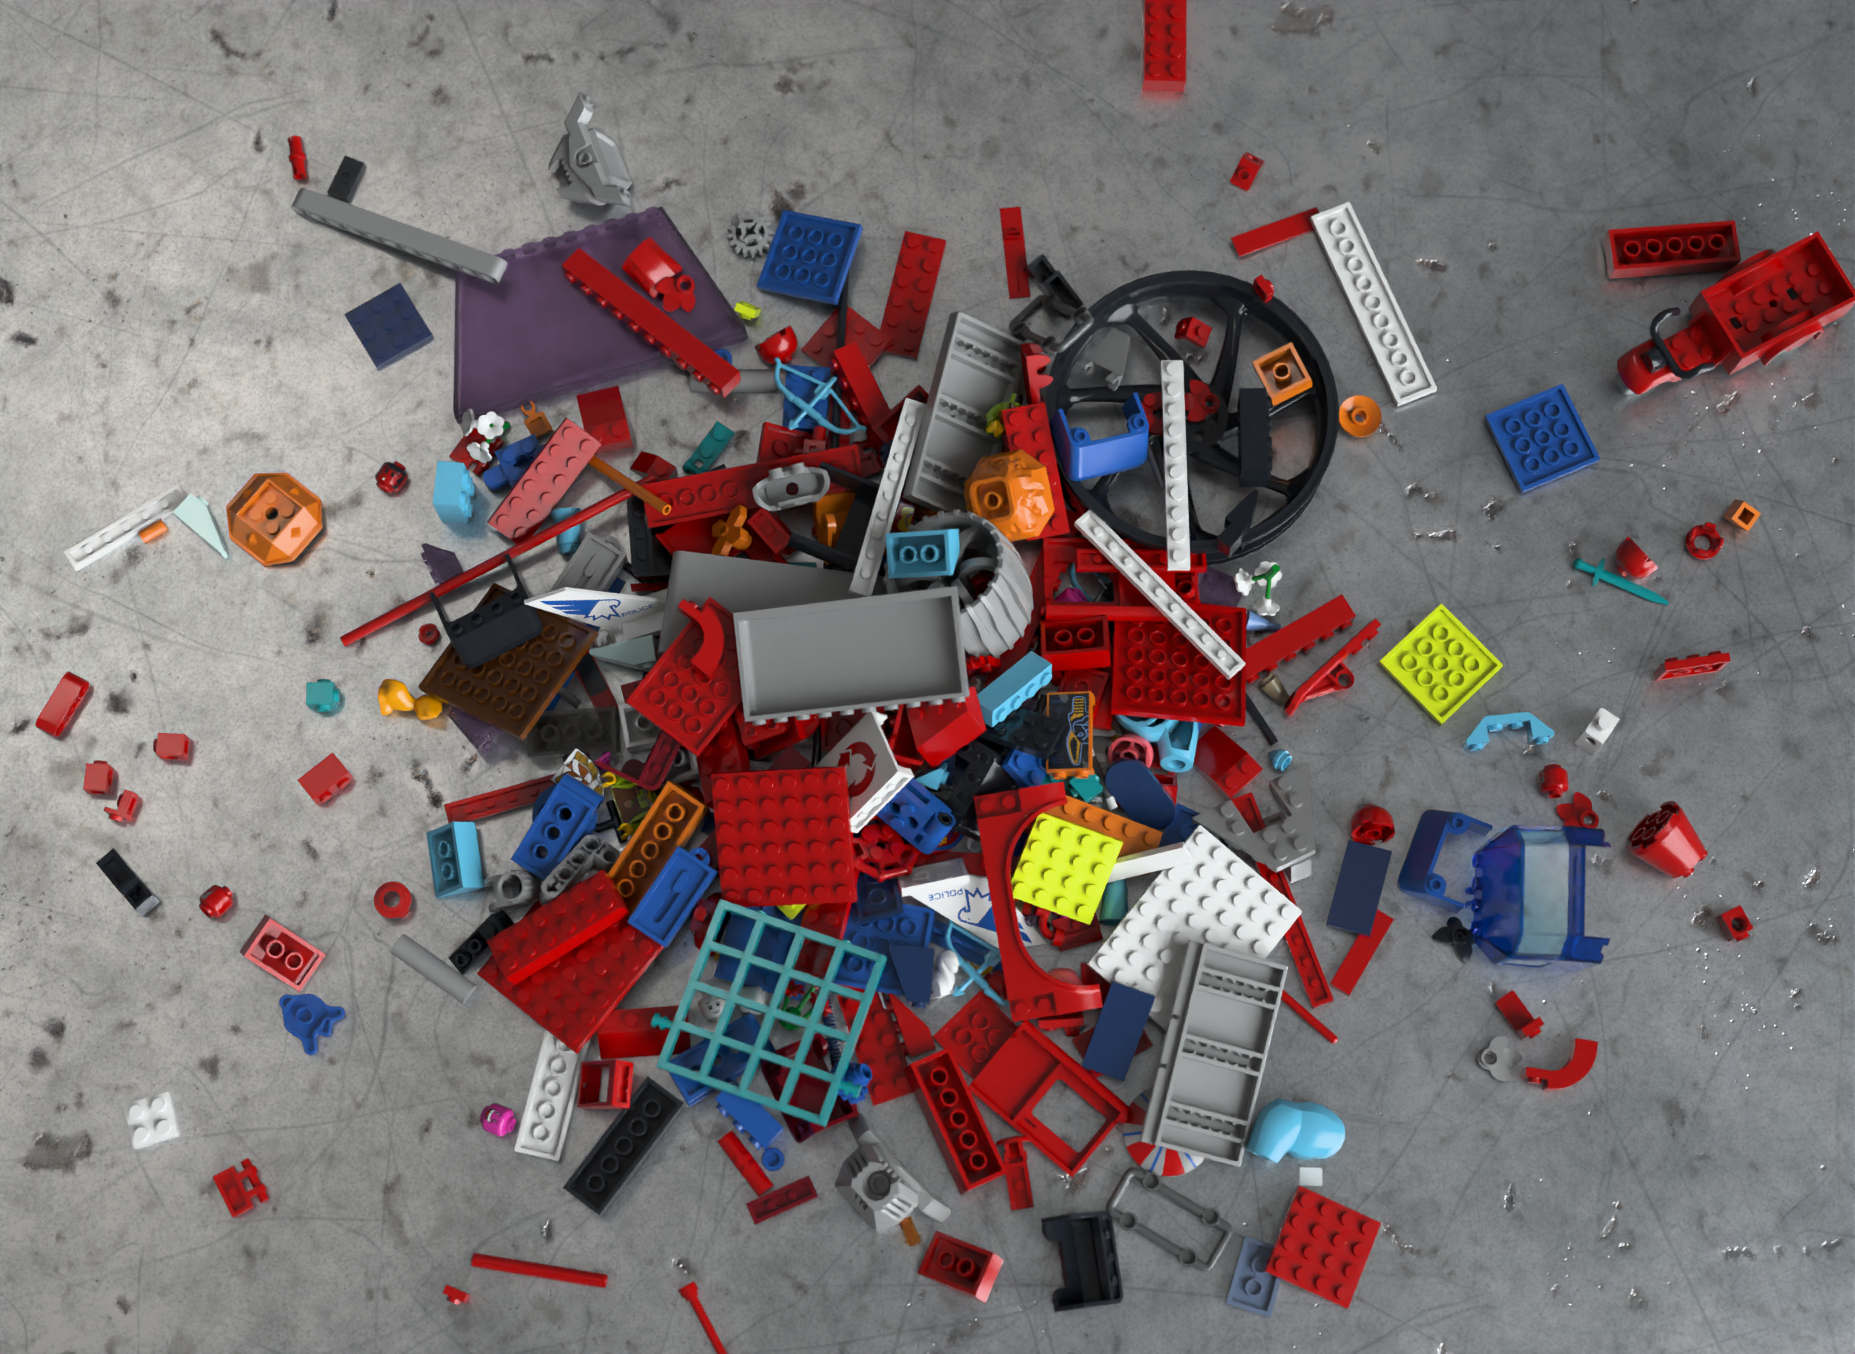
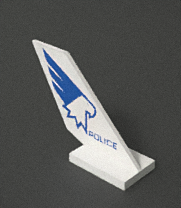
[524,587,668,641]
[897,858,1047,949]

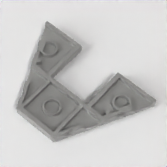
[1192,763,1316,872]

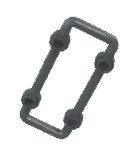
[1009,293,1094,356]
[1106,1167,1233,1272]

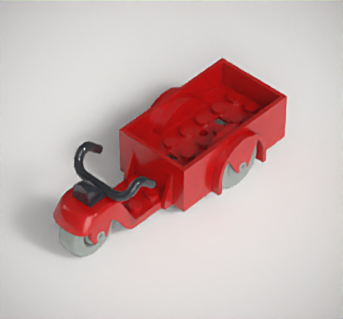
[1615,231,1855,395]

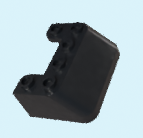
[934,737,1020,842]
[1041,1211,1123,1312]

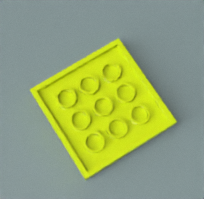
[1379,603,1504,726]
[1011,812,1123,925]

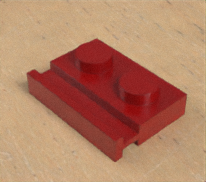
[1051,911,1103,952]

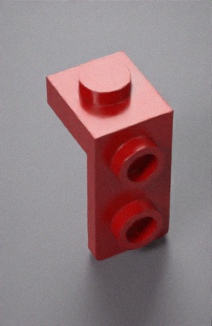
[1495,990,1544,1040]

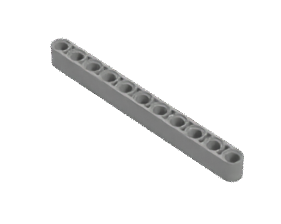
[291,188,508,284]

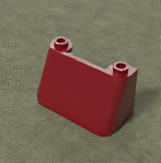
[761,1033,859,1143]

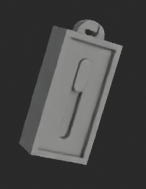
[549,532,628,625]

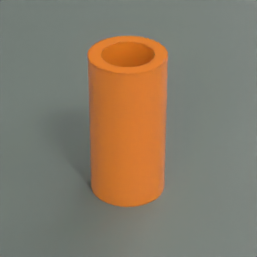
[138,519,168,543]

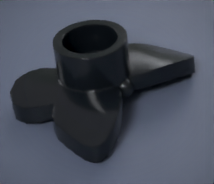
[1431,917,1479,963]

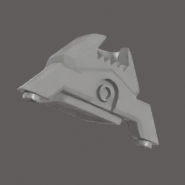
[548,92,632,207]
[834,1113,951,1232]

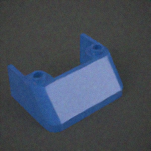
[1049,392,1149,481]
[1397,809,1493,914]

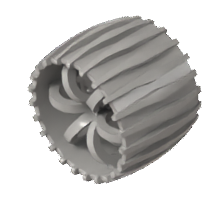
[883,509,1034,660]

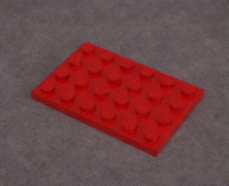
[626,597,743,758]

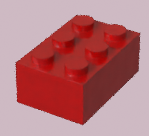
[1041,615,1111,672]

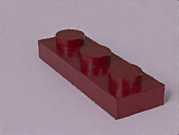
[746,1175,818,1225]

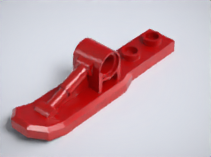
[1282,618,1381,717]

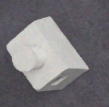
[1574,707,1620,756]

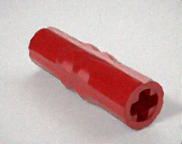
[717,1130,774,1197]

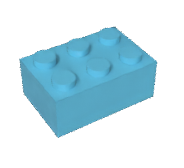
[433,461,475,524]

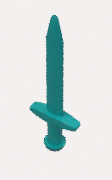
[1573,558,1669,605]

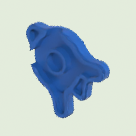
[279,993,345,1055]

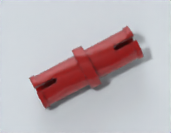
[287,136,307,180]

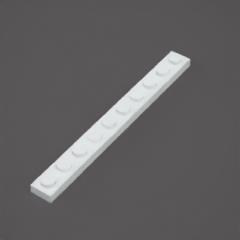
[1160,360,1190,571]
[848,398,926,598]
[1074,510,1245,680]

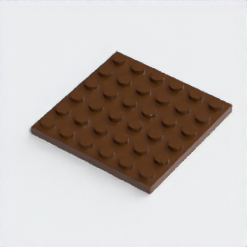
[418,583,599,741]

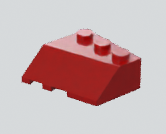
[905,686,986,769]

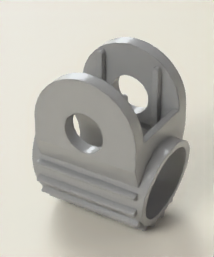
[483,870,543,913]

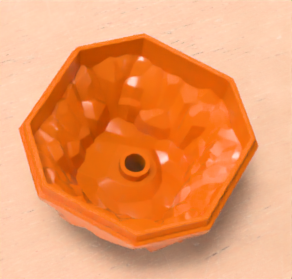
[963,449,1054,542]

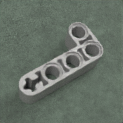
[539,834,620,906]

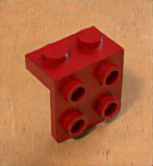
[733,701,786,750]

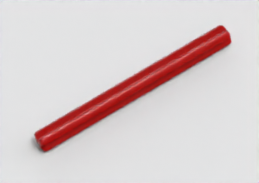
[471,1253,608,1288]

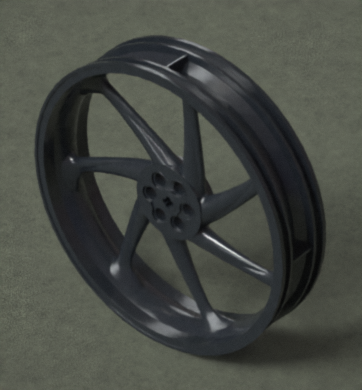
[1045,270,1339,566]

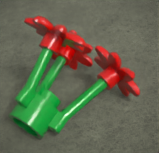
[776,974,832,1030]

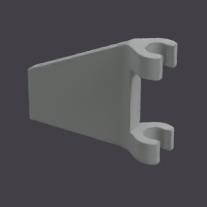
[1078,327,1131,391]

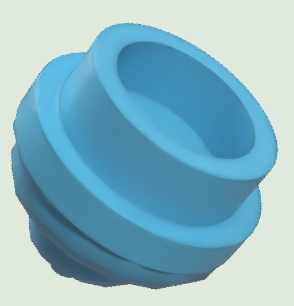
[1268,749,1292,771]

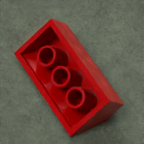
[597,1005,691,1060]

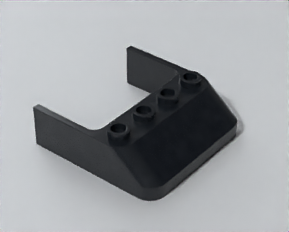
[787,461,901,569]
[627,495,672,582]
[430,554,543,668]

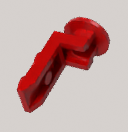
[996,1136,1034,1211]

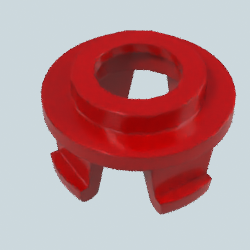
[1685,522,1724,560]
[374,881,411,919]

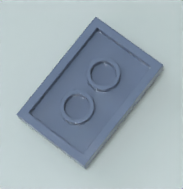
[1225,1236,1281,1318]

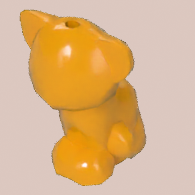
[378,679,443,721]

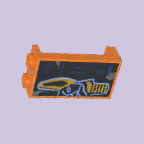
[1046,691,1095,780]

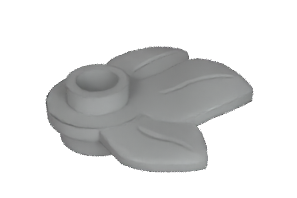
[1477,1036,1523,1082]

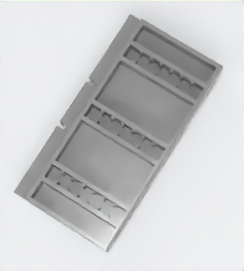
[902,311,1025,513]
[1140,940,1288,1167]

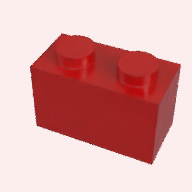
[297,752,353,805]

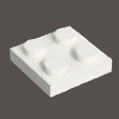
[123,1091,180,1149]

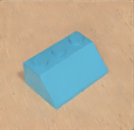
[886,529,960,579]
[426,822,484,898]

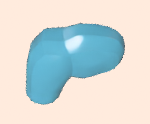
[1115,714,1198,773]
[1246,1098,1345,1163]

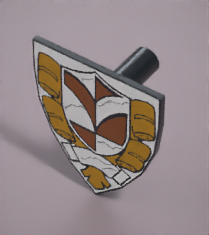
[551,747,605,795]

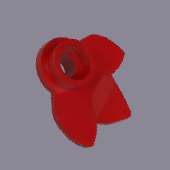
[655,275,696,313]
[1184,380,1220,422]
[1556,792,1599,835]

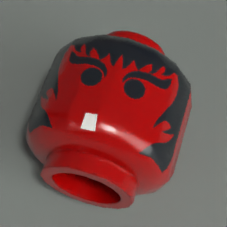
[375,461,408,494]

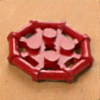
[852,815,922,882]

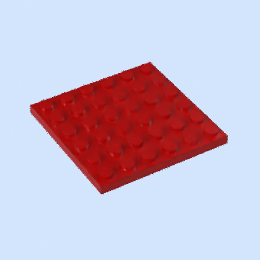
[1111,602,1246,727]
[711,765,858,907]
[477,877,664,1054]

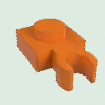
[521,401,553,440]

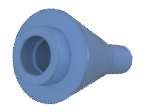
[1246,610,1281,632]

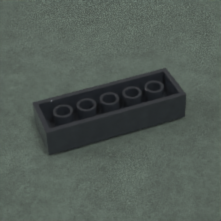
[563,1076,685,1217]

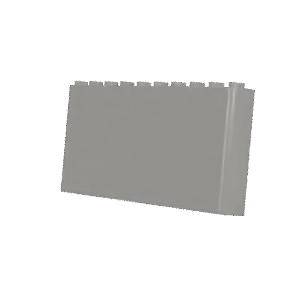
[658,551,887,658]
[733,586,969,725]

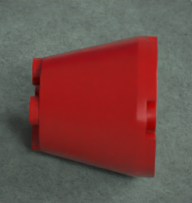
[1626,801,1708,878]

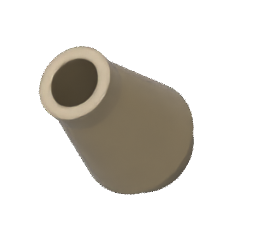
[1259,672,1290,705]

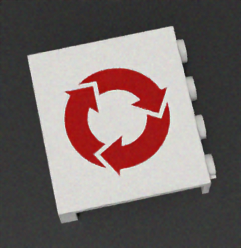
[815,712,914,833]

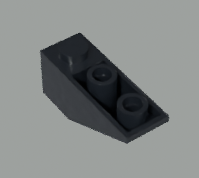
[448,910,515,975]

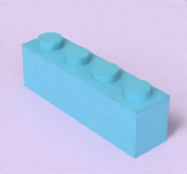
[977,651,1052,727]

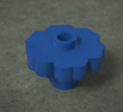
[830,1060,872,1104]

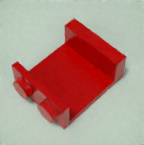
[747,508,796,559]

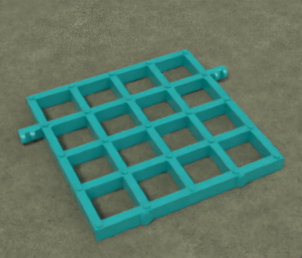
[651,899,887,1128]

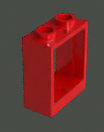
[577,1059,634,1110]

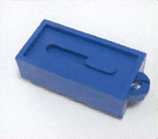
[627,846,718,947]

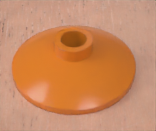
[1339,395,1382,437]

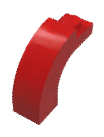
[678,599,724,680]
[1521,1038,1598,1091]

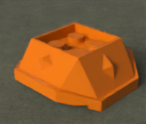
[226,473,323,567]

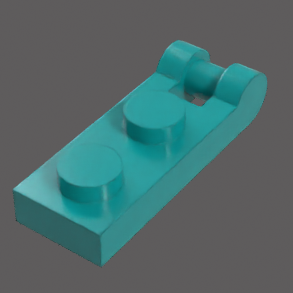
[682,421,735,474]

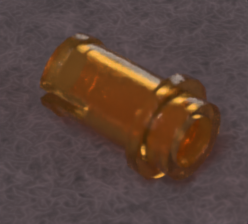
[898,1216,922,1247]

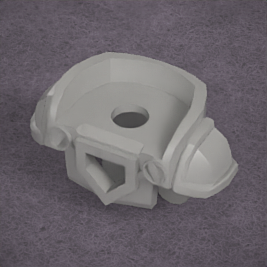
[752,463,830,511]

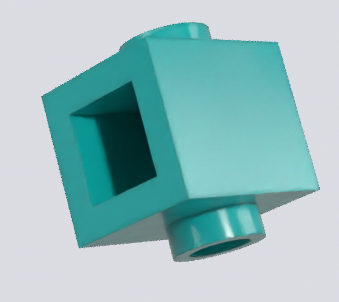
[306,679,340,712]
[1068,773,1103,803]

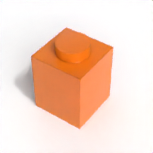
[1722,499,1761,531]

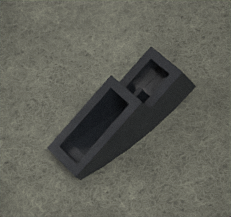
[1023,254,1084,317]
[1216,489,1258,558]
[96,848,160,917]

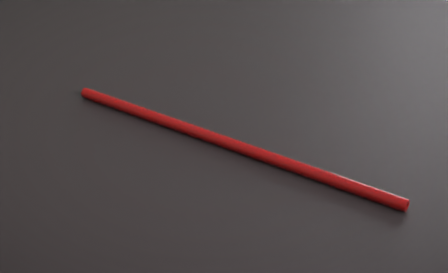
[340,473,657,646]

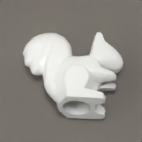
[930,950,959,1000]

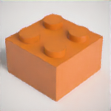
[1252,342,1313,406]

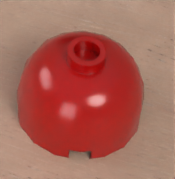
[754,325,798,364]
[1615,536,1658,579]
[1350,804,1395,846]

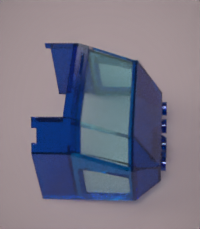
[1465,825,1612,972]

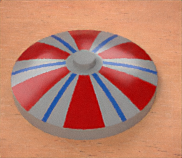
[1122,1087,1205,1177]

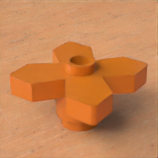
[712,504,752,557]

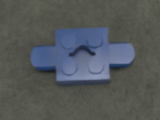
[483,434,545,490]

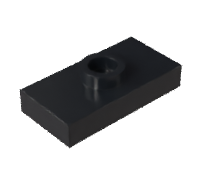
[327,156,365,202]

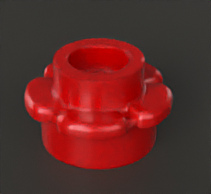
[418,623,440,645]

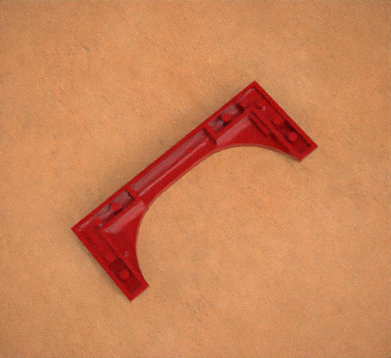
[974,781,1103,1022]

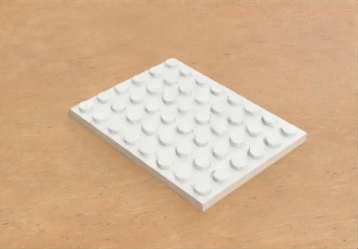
[1087,825,1302,1031]

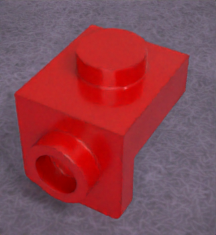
[1174,316,1212,348]

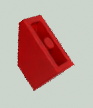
[630,451,678,481]

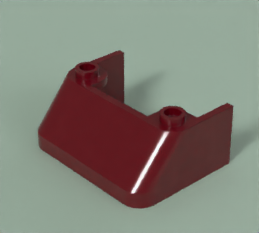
[596,683,681,791]

